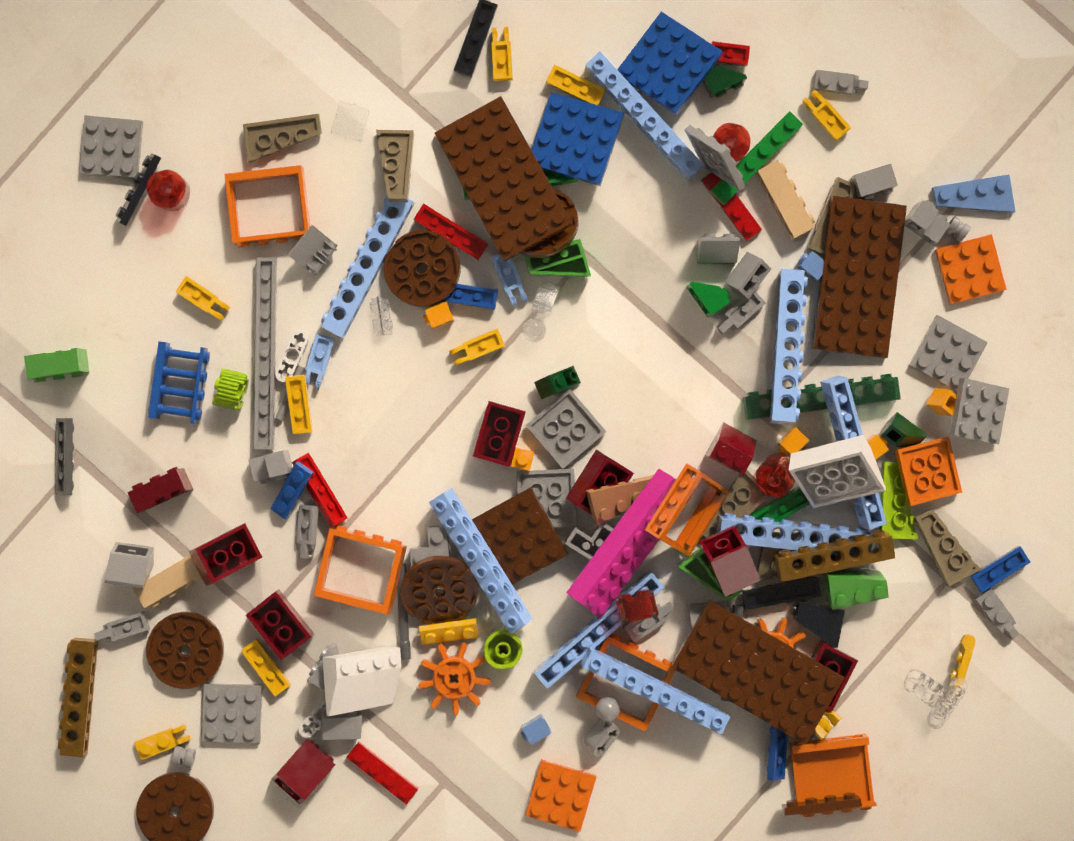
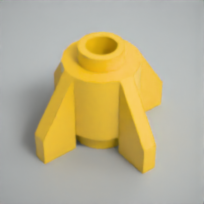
[814,710,842,740]

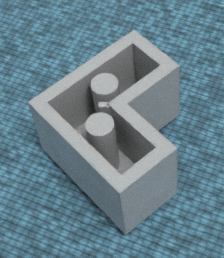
[904,200,950,245]
[248,450,293,484]
[564,522,614,560]
[410,525,450,566]

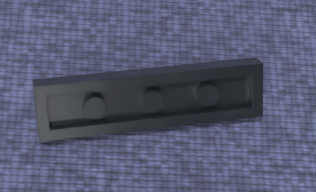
[454,0,498,78]
[116,153,161,226]
[742,578,821,610]

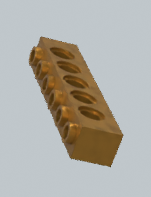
[774,530,895,582]
[58,638,98,757]

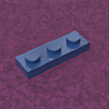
[442,284,498,310]
[270,462,314,520]
[970,546,1031,593]
[767,725,788,781]

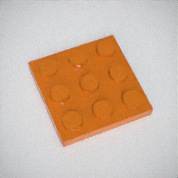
[935,234,1007,305]
[894,437,962,506]
[525,759,597,832]

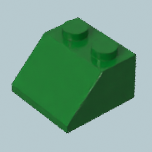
[686,281,730,318]

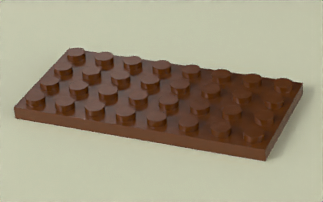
[434,96,573,262]
[812,196,907,358]
[670,599,845,745]

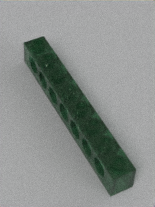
[743,373,901,420]

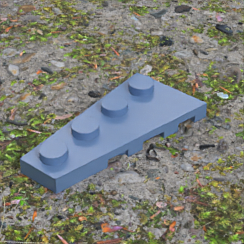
[932,174,1016,213]

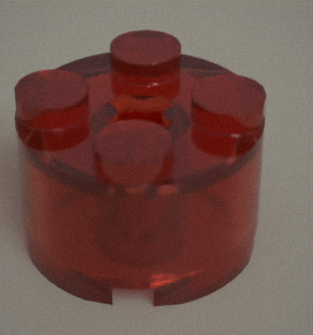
[713,123,751,163]
[147,169,190,211]
[755,452,796,498]
[616,589,659,624]

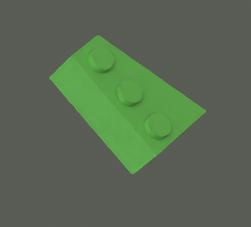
[525,239,591,278]
[24,348,89,383]

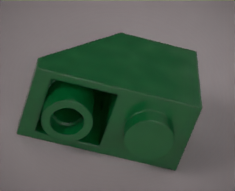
[703,66,747,98]
[534,365,581,400]
[880,412,928,447]

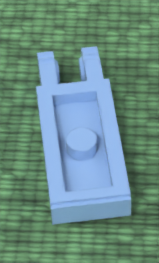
[491,254,528,306]
[305,334,335,390]

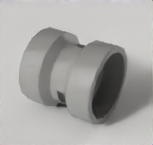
[945,216,971,242]
[172,746,196,768]

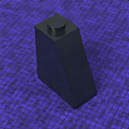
[791,600,845,648]

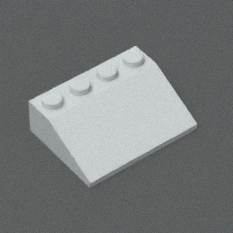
[789,435,886,508]
[323,646,401,716]

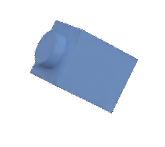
[798,251,824,282]
[520,714,551,745]

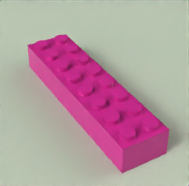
[566,469,692,619]

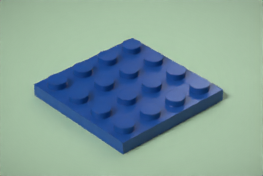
[617,11,723,115]
[532,92,624,186]

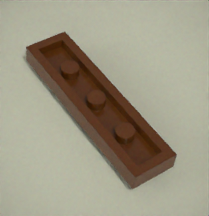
[781,793,862,816]

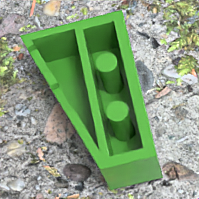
[677,547,744,602]
[823,569,889,610]

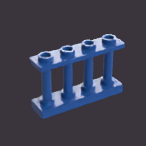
[148,341,210,424]

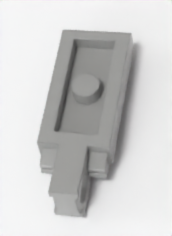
[813,70,869,95]
[717,291,766,334]
[296,505,319,559]
[974,588,1019,638]
[623,602,674,643]
[94,611,150,642]

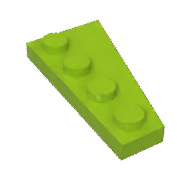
[879,462,918,539]

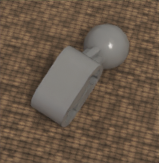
[584,697,620,756]

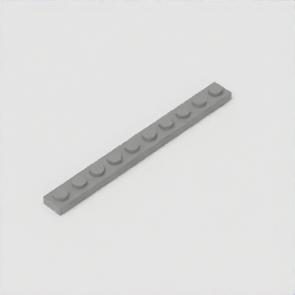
[254,257,277,450]

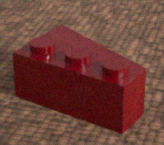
[127,467,193,513]

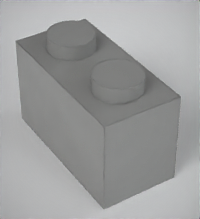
[851,164,898,200]
[725,252,771,300]
[321,710,362,740]

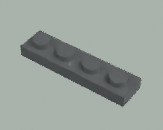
[56,418,74,495]

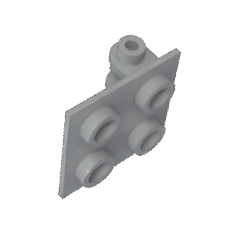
[288,225,338,275]

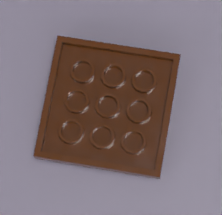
[472,487,568,585]

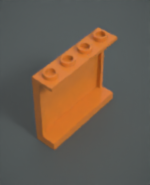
[789,734,877,817]

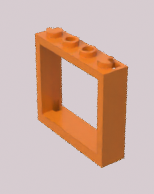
[224,165,310,247]
[645,463,730,556]
[314,525,407,615]
[576,633,676,732]

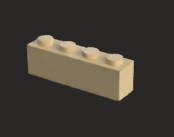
[755,160,815,240]
[133,555,202,609]

